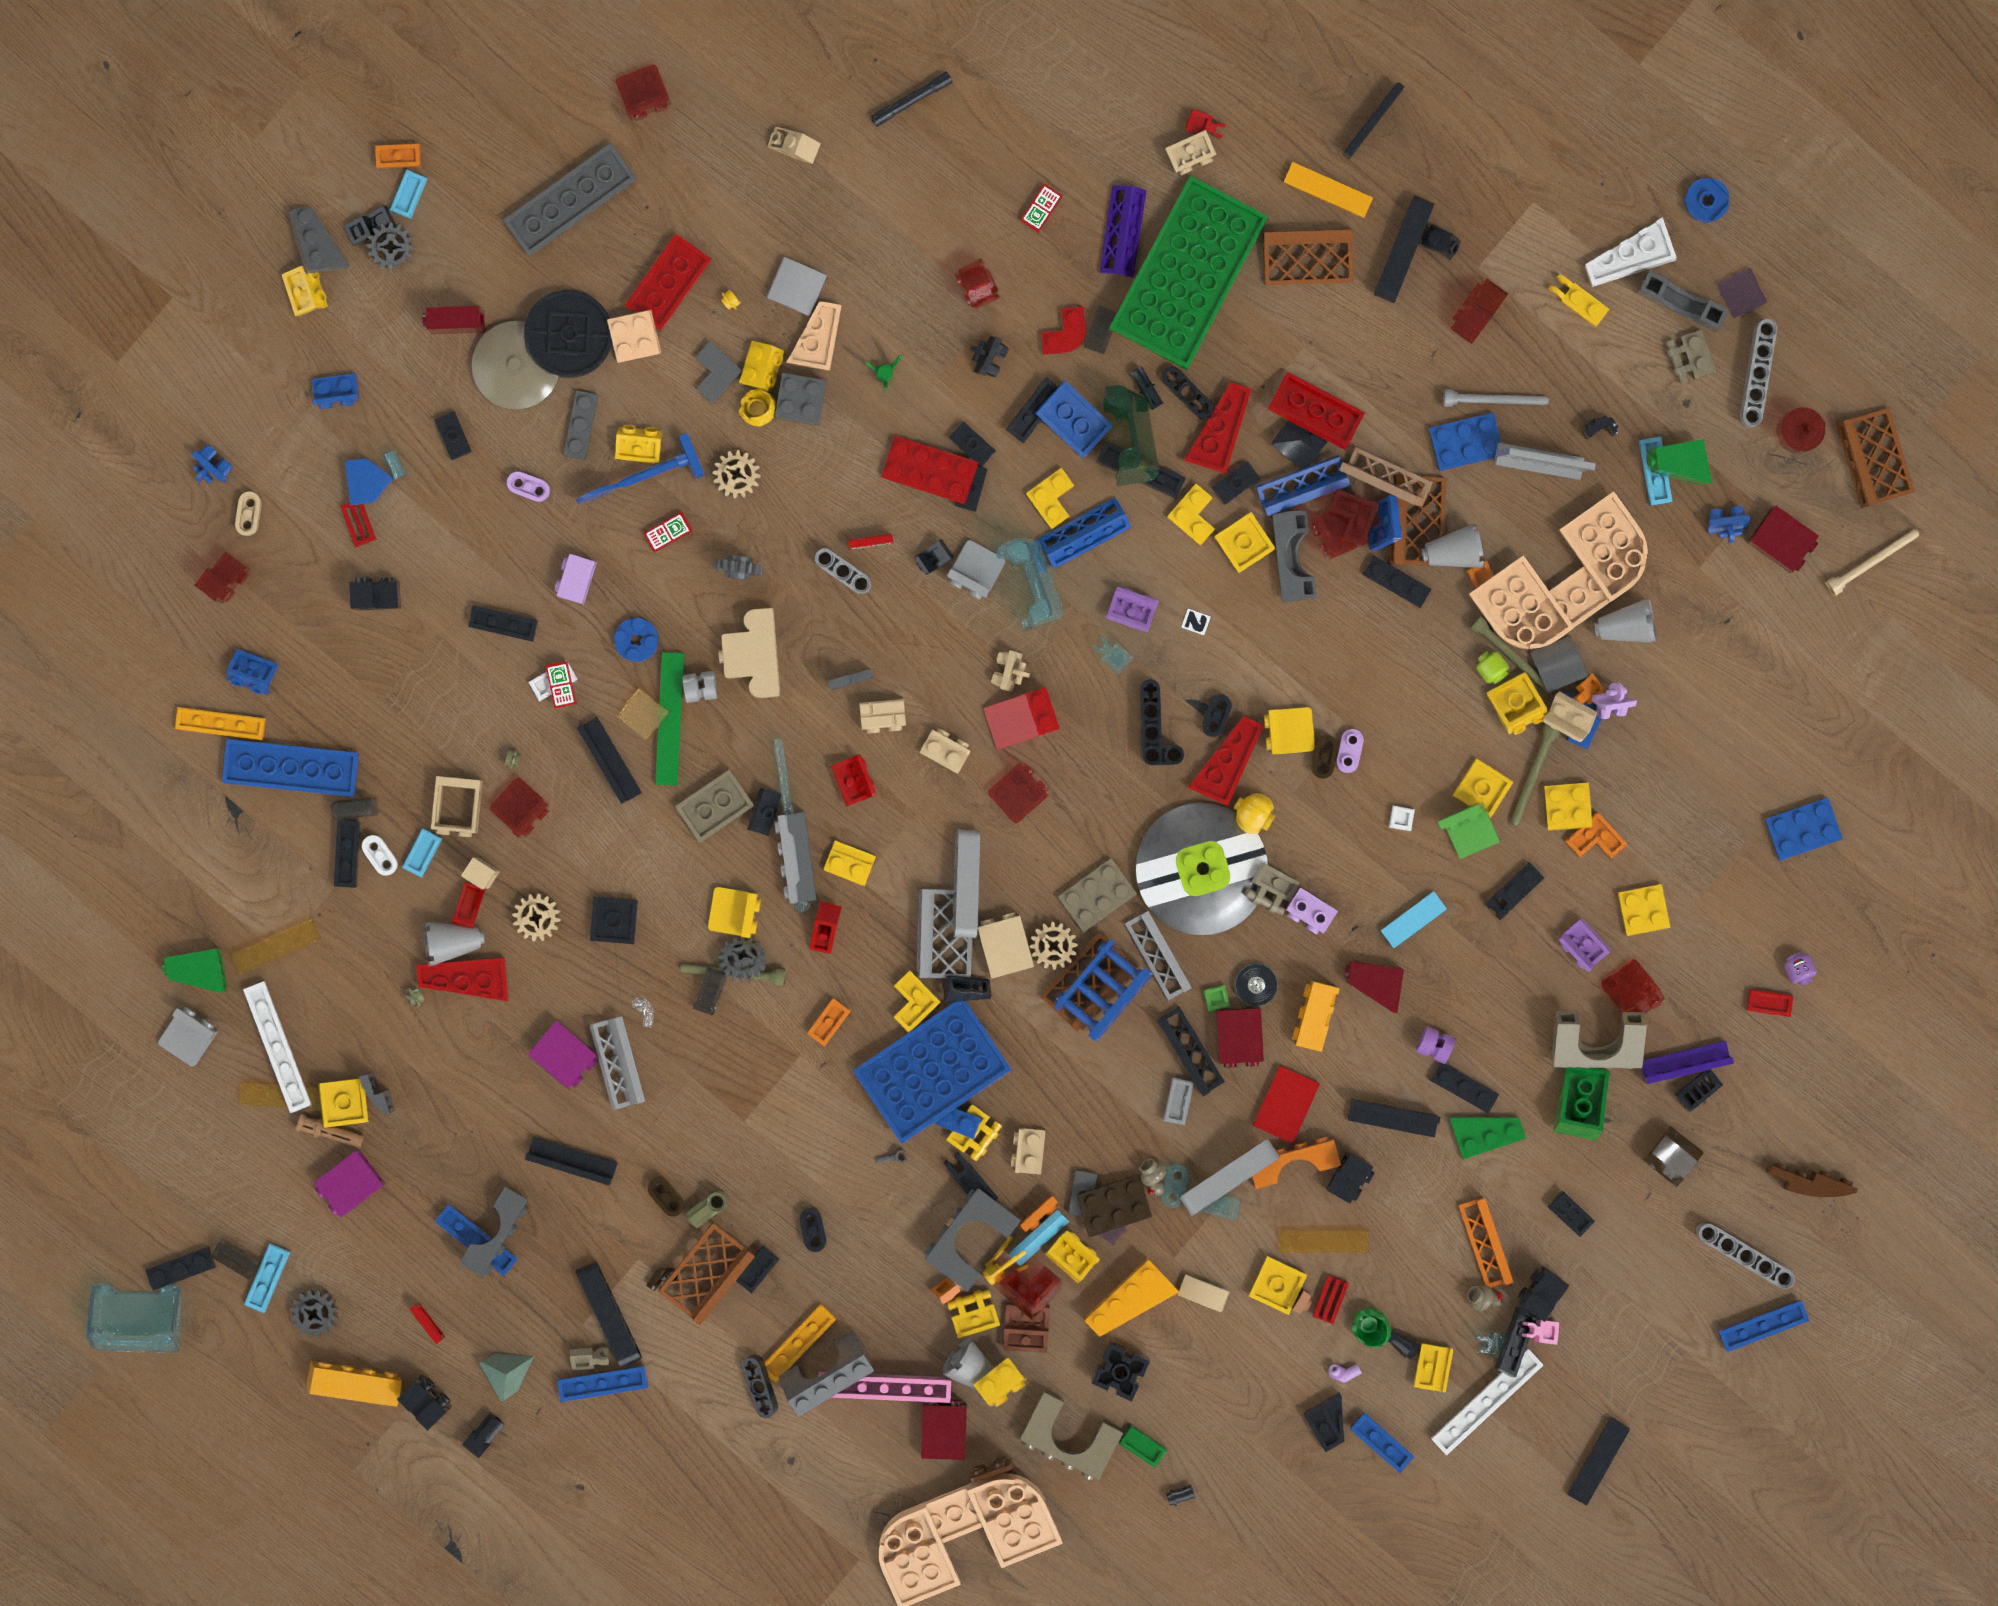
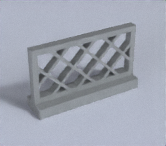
[1494,443,1596,480]
[916,889,972,978]

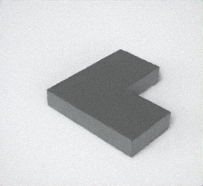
[695,341,742,404]
[827,669,873,690]

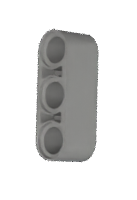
[815,548,871,595]

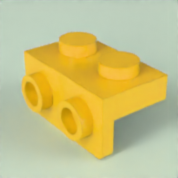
[739,341,784,393]
[1045,1231,1100,1283]

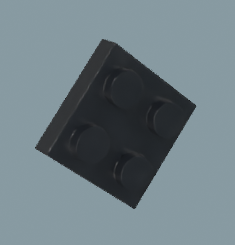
[590,896,638,944]

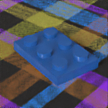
[1035,381,1113,458]
[1429,413,1501,471]
[1764,797,1843,861]

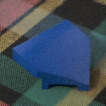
[345,459,394,505]

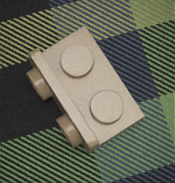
[1165,130,1217,175]
[1543,691,1598,742]
[919,728,971,774]
[1011,1127,1046,1175]

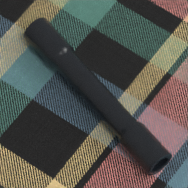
[871,71,953,127]

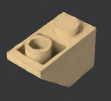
[767,126,821,164]

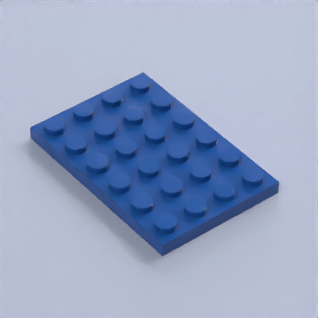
[853,1001,1012,1145]

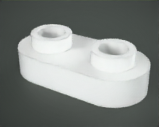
[362,835,398,875]

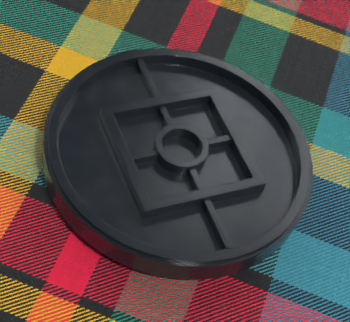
[524,290,612,378]

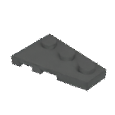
[288,207,349,274]

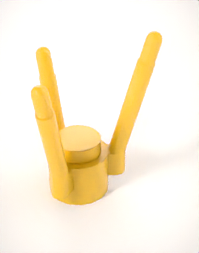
[982,1236,1028,1285]

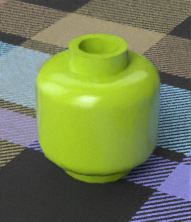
[1476,651,1509,684]

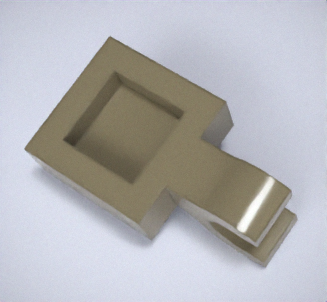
[570,1347,609,1370]

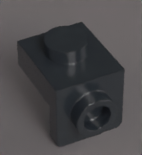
[1421,225,1460,260]
[1582,415,1619,440]
[914,539,954,575]

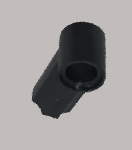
[462,1412,505,1459]

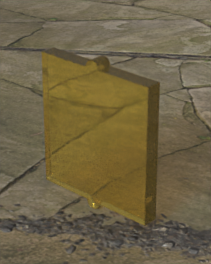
[617,688,669,741]

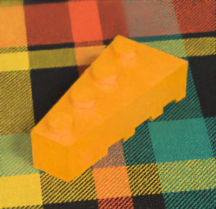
[1084,1258,1179,1337]
[306,1360,402,1407]

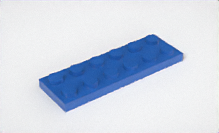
[222,739,359,797]

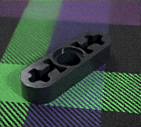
[1162,367,1213,419]
[742,1354,778,1418]

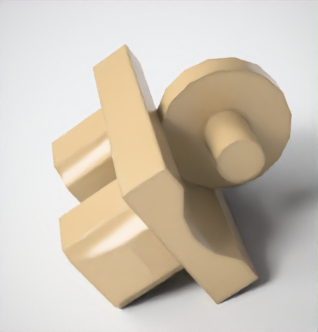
[991,650,1030,692]

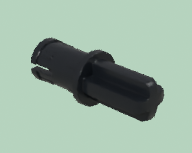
[1131,367,1164,410]

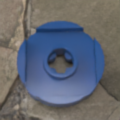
[1684,178,1729,223]
[614,618,659,662]

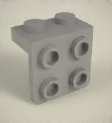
[947,540,1005,600]
[158,1006,218,1066]

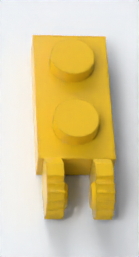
[1548,274,1609,328]

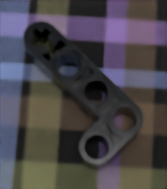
[1140,679,1184,766]

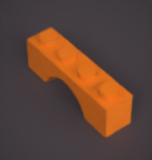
[1252,1136,1341,1189]

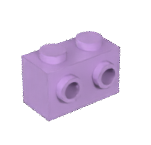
[555,554,597,605]
[1285,887,1338,935]

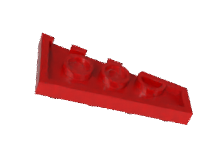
[1184,383,1252,474]
[1188,716,1264,806]
[416,958,509,1002]

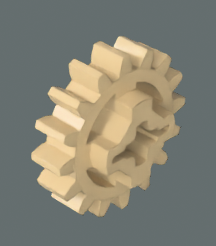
[713,450,761,499]
[512,894,561,941]
[1030,922,1078,970]

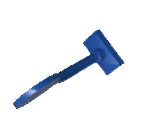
[576,433,704,504]

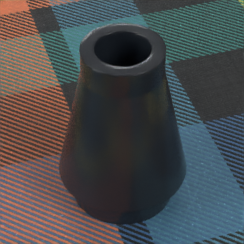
[1388,1330,1421,1360]

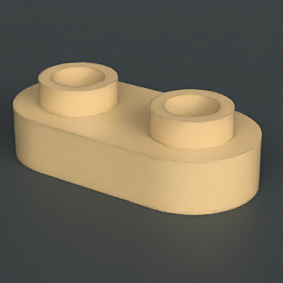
[235,492,262,536]

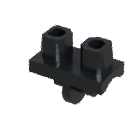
[969,336,1009,377]

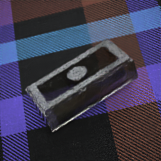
[330,797,378,820]
[212,1238,260,1279]

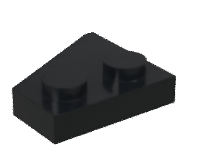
[1303,1392,1345,1453]

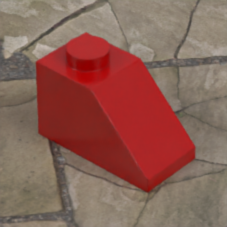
[809,901,842,954]

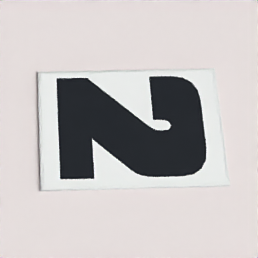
[1181,609,1211,635]

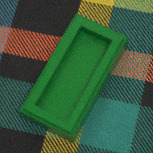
[1118,1425,1167,1468]

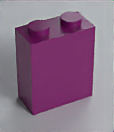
[528,1020,598,1089]
[314,1149,386,1218]

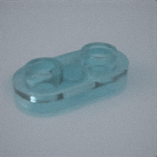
[1161,1164,1189,1208]

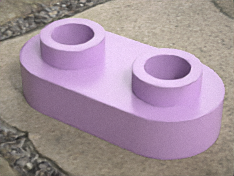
[507,472,550,502]
[1336,729,1364,773]

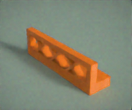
[1458,1197,1513,1288]

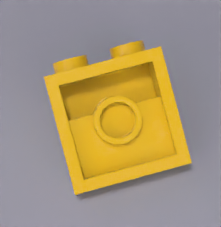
[1487,672,1548,735]

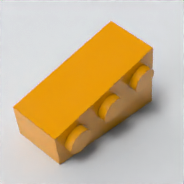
[1292,980,1340,1052]

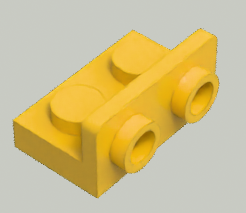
[281,266,328,316]
[615,425,663,464]

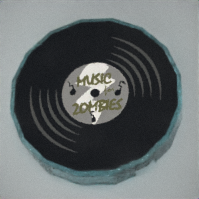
[1234,963,1279,1007]

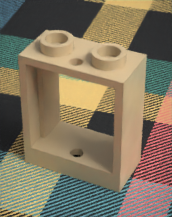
[431,776,483,837]

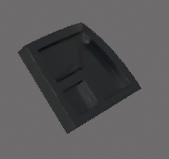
[1270,420,1328,469]

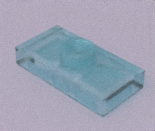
[1199,1195,1242,1221]

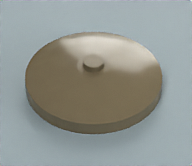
[472,321,559,410]

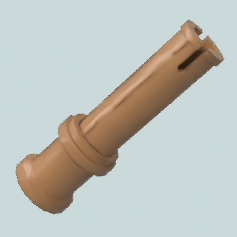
[296,1113,365,1149]

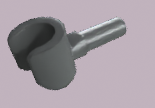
[876,1149,908,1164]

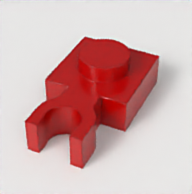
[1184,109,1226,139]

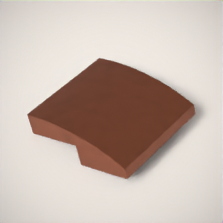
[1003,1303,1050,1353]

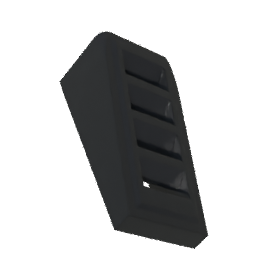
[943,975,992,1002]
[1674,1069,1723,1112]

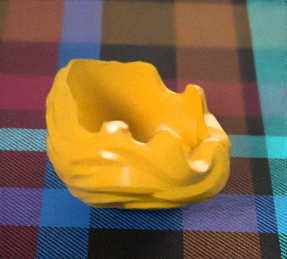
[739,389,777,426]

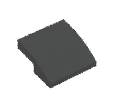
[1529,636,1589,693]
[359,1071,396,1115]

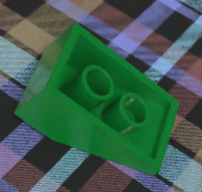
[1553,1067,1610,1141]

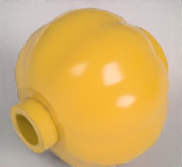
[1234,793,1276,834]

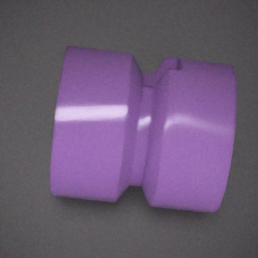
[1416,1026,1456,1064]

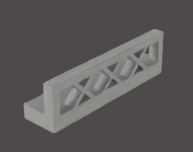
[1125,911,1192,1000]
[589,1016,645,1110]

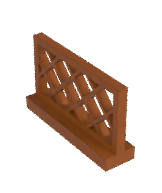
[1263,228,1353,285]
[1836,408,1915,508]
[1389,475,1446,566]
[1040,932,1139,1033]
[658,1222,755,1326]

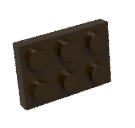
[1076,1174,1152,1237]

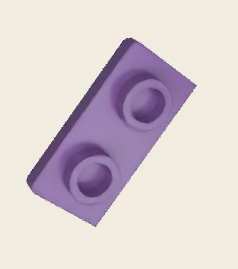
[1106,587,1159,633]
[1559,917,1612,972]

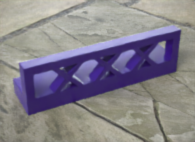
[1099,185,1147,278]
[1641,1041,1734,1084]

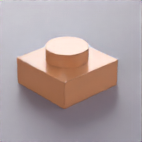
[1292,1289,1312,1314]

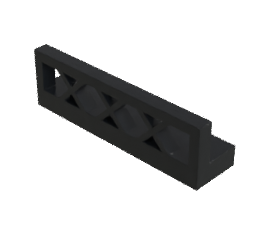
[576,717,642,804]
[1157,1007,1225,1097]
[1347,1099,1441,1138]
[525,1137,618,1186]

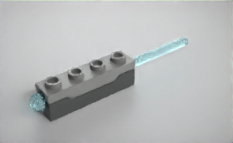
[773,739,817,913]

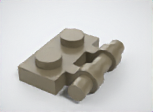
[1666,329,1716,384]
[1244,862,1300,915]

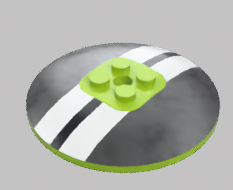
[1136,803,1268,935]

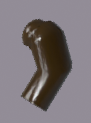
[646,1267,678,1291]

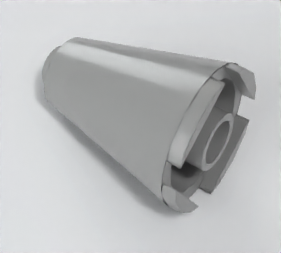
[1421,524,1484,568]
[1595,599,1657,643]
[423,922,485,966]
[942,1339,994,1390]

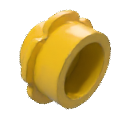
[721,289,741,310]

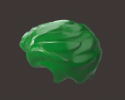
[1351,1307,1391,1348]

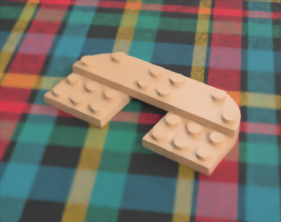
[1469,491,1648,649]
[879,1473,1063,1606]

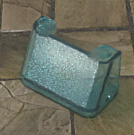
[995,537,1063,632]
[85,1283,182,1353]

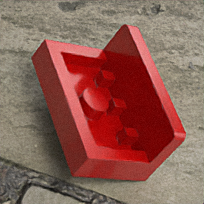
[830,754,876,807]

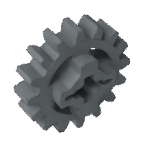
[366,222,414,271]
[714,555,763,580]
[718,937,767,983]
[290,1289,339,1338]

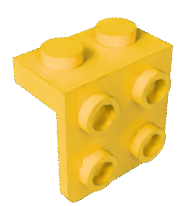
[1264,707,1315,755]
[708,887,761,938]
[974,1357,1027,1407]

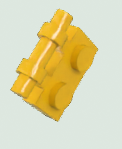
[946,1104,1002,1162]
[947,1289,1000,1339]

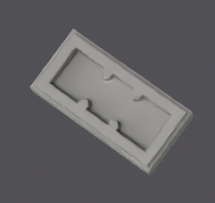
[1163,1077,1194,1125]

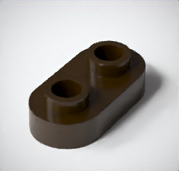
[1311,735,1338,779]
[648,1177,685,1217]

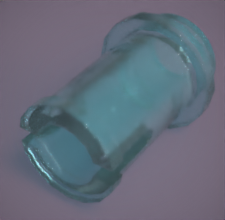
[383,450,407,480]

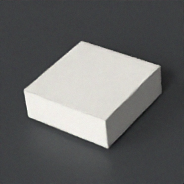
[1389,806,1415,831]

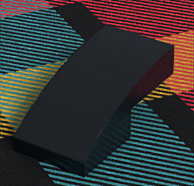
[344,206,396,246]

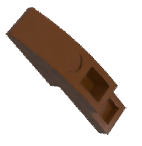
[1765,1162,1858,1197]

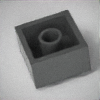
[775,373,827,426]

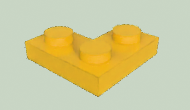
[1026,468,1074,530]
[1167,484,1215,546]
[894,971,941,1033]

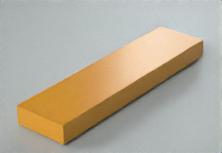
[1283,162,1373,219]
[175,707,266,740]
[765,1304,837,1383]

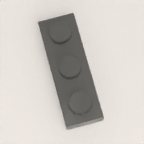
[563,391,599,460]

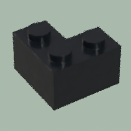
[349,577,401,611]
[1326,1151,1375,1204]

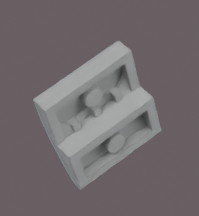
[766,257,827,316]

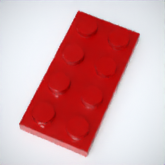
[625,233,712,331]
[1268,371,1365,451]
[881,436,979,505]

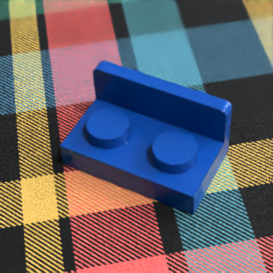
[312,374,360,409]
[227,649,278,695]

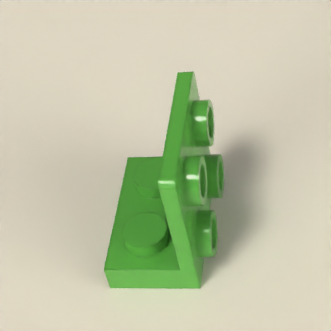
[1438,801,1500,858]

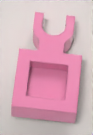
[1522,1320,1559,1345]

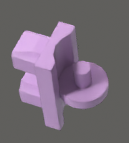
[1591,682,1637,719]

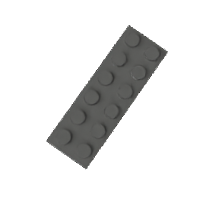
[503,143,637,257]

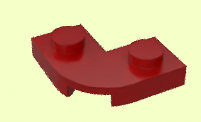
[1042,307,1086,355]

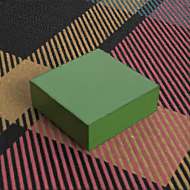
[1203,985,1230,1011]

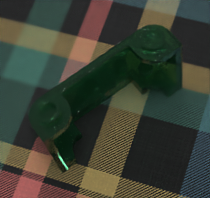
[1102,385,1159,486]

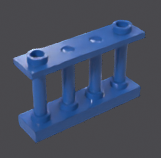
[1054,939,1153,1042]

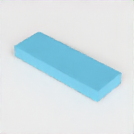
[1639,437,1673,506]
[1380,891,1447,948]
[1009,1210,1070,1266]
[244,1243,291,1313]

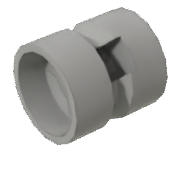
[682,671,718,703]

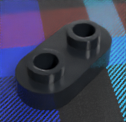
[1202,694,1232,737]
[799,1208,827,1252]

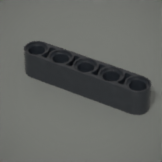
[1374,195,1435,303]
[576,1261,642,1368]

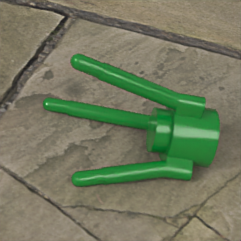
[865,355,902,391]

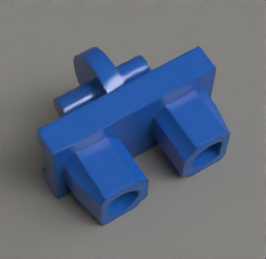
[192,444,233,484]
[1707,506,1750,543]

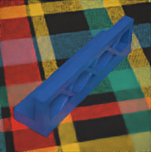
[1256,455,1350,516]
[1038,497,1132,569]

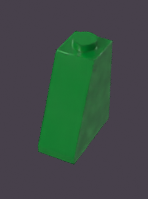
[1646,439,1712,486]
[162,948,228,993]

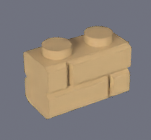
[859,699,906,734]

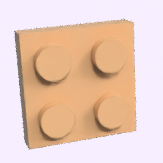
[607,310,661,363]

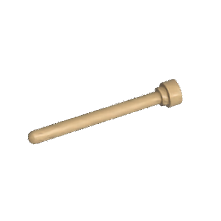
[1825,529,1919,596]

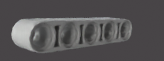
[1739,319,1777,428]
[952,829,980,938]
[1179,1139,1280,1216]
[1696,1222,1795,1289]

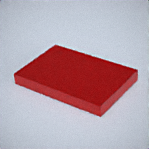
[1252,1065,1320,1144]

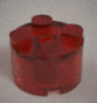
[954,258,1001,309]
[1777,407,1826,454]

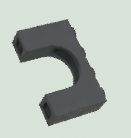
[924,1188,1021,1292]
[778,1330,874,1417]

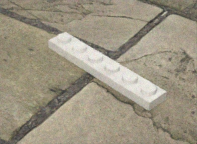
[243,981,312,1113]
[1431,1348,1543,1455]

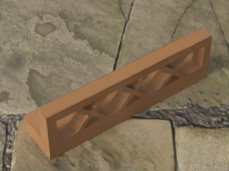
[1339,447,1433,506]

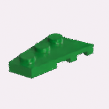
[1449,1117,1526,1160]

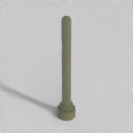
[1470,615,1555,695]
[1511,724,1560,826]
[680,964,786,987]

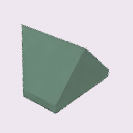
[479,1353,534,1402]

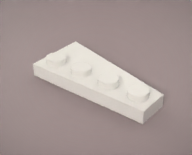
[1585,217,1677,287]

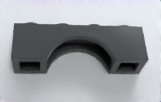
[1637,271,1729,332]
[1273,510,1317,602]
[459,1187,529,1278]

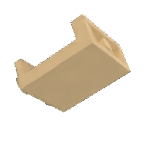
[978,912,1034,979]

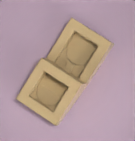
[1178,1274,1230,1312]

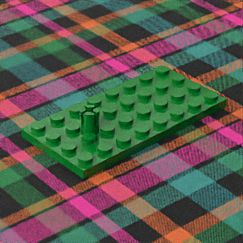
[1109,175,1269,370]

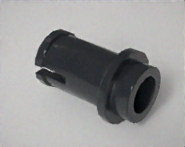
[1166,1485,1195,1507]

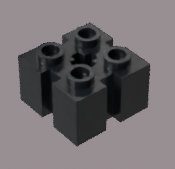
[1518,1266,1570,1322]
[1091,1340,1150,1402]
[397,1375,452,1431]

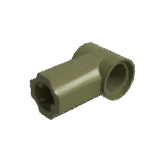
[686,1190,729,1228]

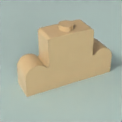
[719,608,781,698]

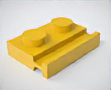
[824,840,876,886]
[1413,1343,1453,1393]

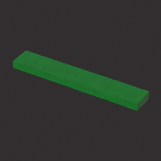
[655,652,685,786]

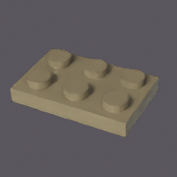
[675,769,755,843]
[1058,858,1137,933]

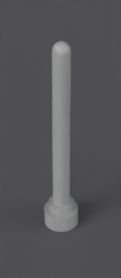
[1443,389,1549,407]

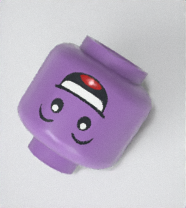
[1784,952,1817,986]

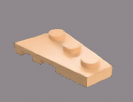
[786,301,842,371]

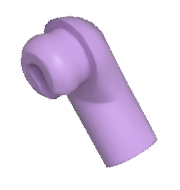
[1328,1364,1362,1383]

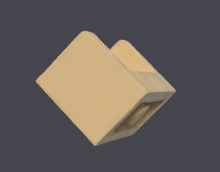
[461,857,500,889]

